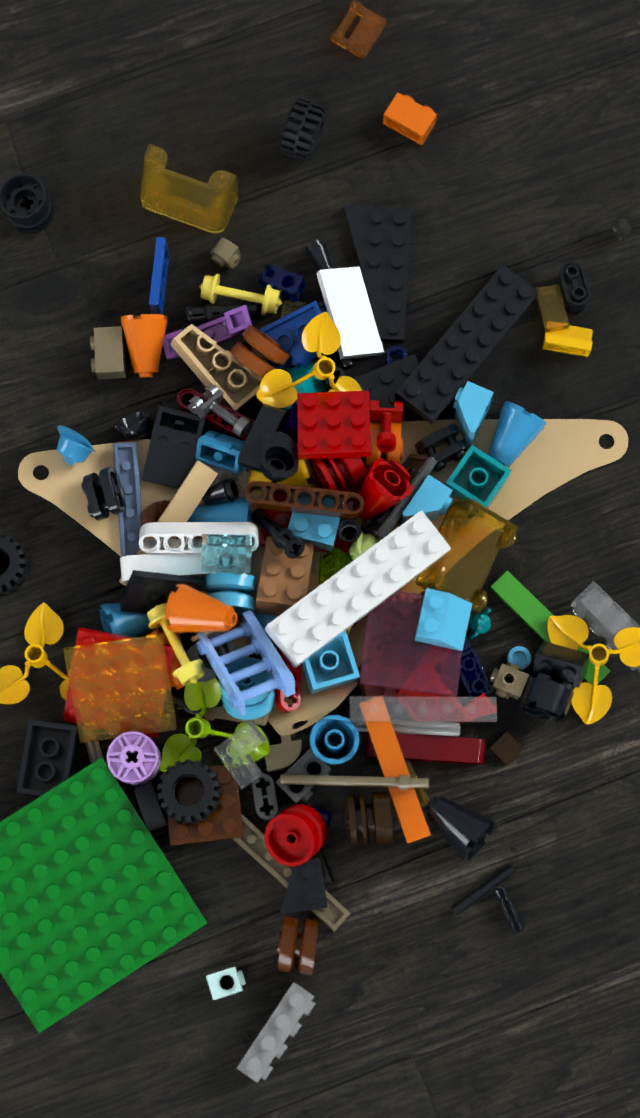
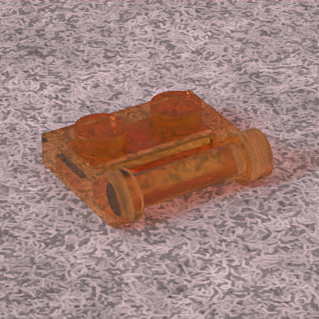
[329,0,387,59]

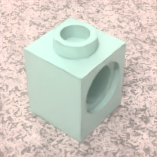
[206,966,246,1000]

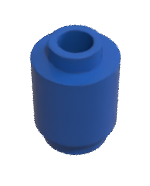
[288,338,317,368]

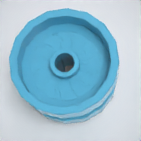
[204,572,257,616]
[219,657,276,720]

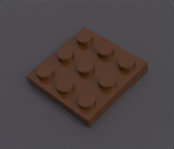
[163,763,244,846]

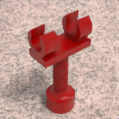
[370,400,403,453]

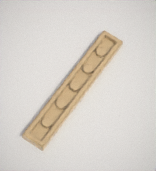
[119,460,218,587]

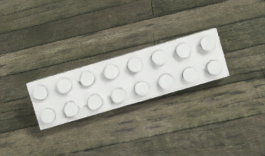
[264,510,452,669]

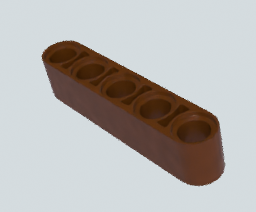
[245,481,364,519]

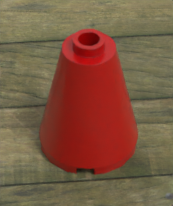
[353,458,413,520]

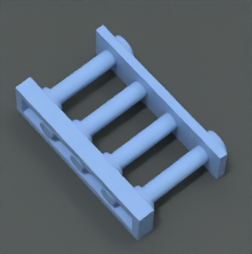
[196,610,295,716]

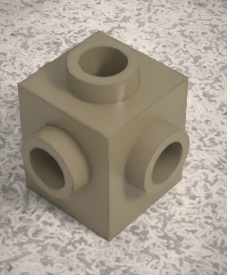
[489,662,529,700]

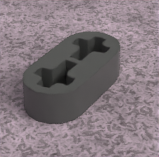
[252,774,278,820]

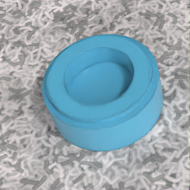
[507,646,531,671]

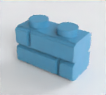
[195,430,246,474]

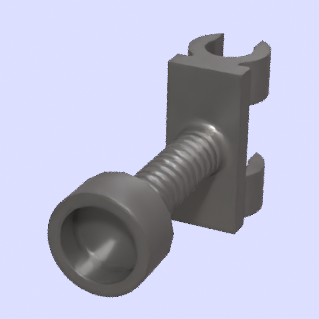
[187,384,252,438]

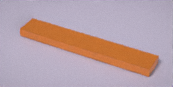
[359,695,431,844]

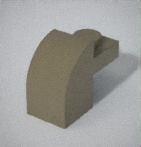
[265,725,302,773]

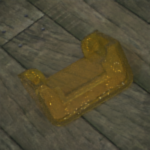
[140,144,239,234]
[416,500,519,612]

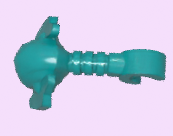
[467,606,491,640]

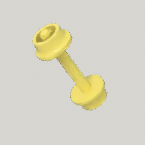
[199,274,282,316]
[147,603,205,686]

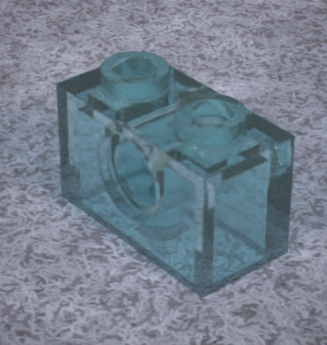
[201,534,252,574]

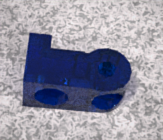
[258,264,306,303]

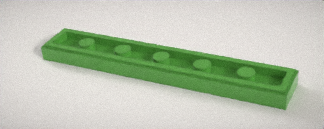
[490,570,610,685]

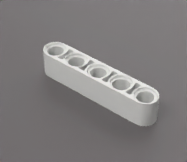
[139,522,259,553]
[120,553,240,583]

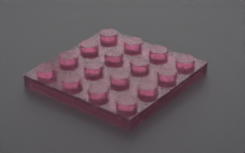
[359,591,468,697]

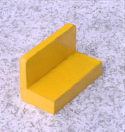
[543,322,593,357]

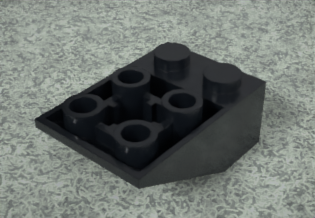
[141,406,206,489]

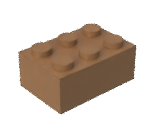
[256,536,315,616]

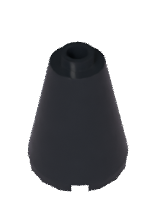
[426,796,496,862]

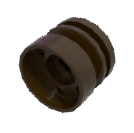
[344,792,393,847]

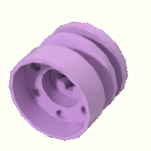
[107,731,162,786]

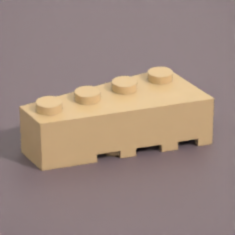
[170,324,262,412]

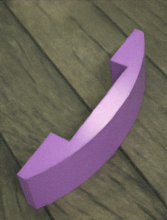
[163,305,252,359]

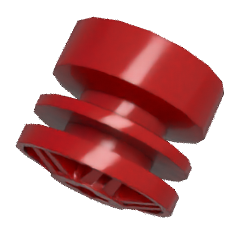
[310,457,367,492]

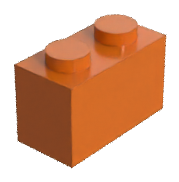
[383,92,437,145]

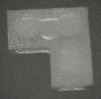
[214,721,266,789]

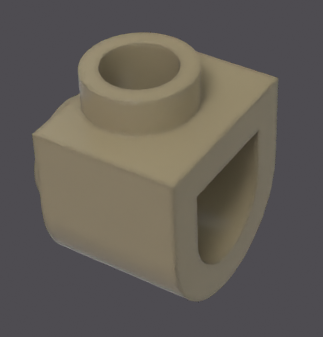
[210,237,241,269]

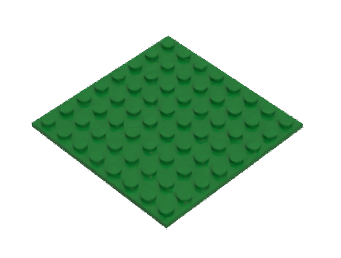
[0,757,207,1033]

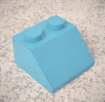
[453,381,494,448]
[400,474,453,525]
[414,588,472,651]
[302,630,360,694]

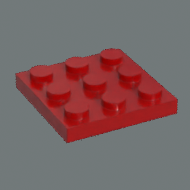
[297,391,371,459]

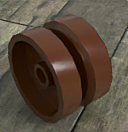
[277,916,319,975]

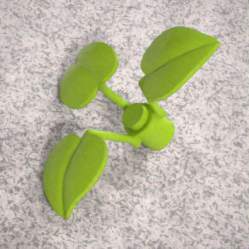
[159,677,270,772]

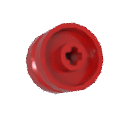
[264,804,327,866]

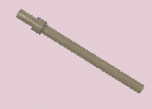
[281,774,429,790]

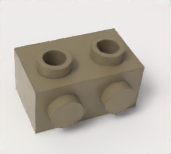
[90,326,126,380]

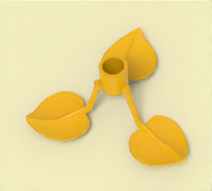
[256,312,363,409]
[0,602,72,705]
[547,615,640,725]

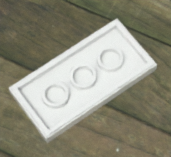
[316,267,384,359]

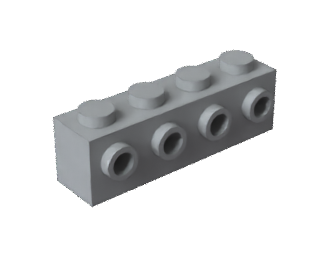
[237,982,316,1083]

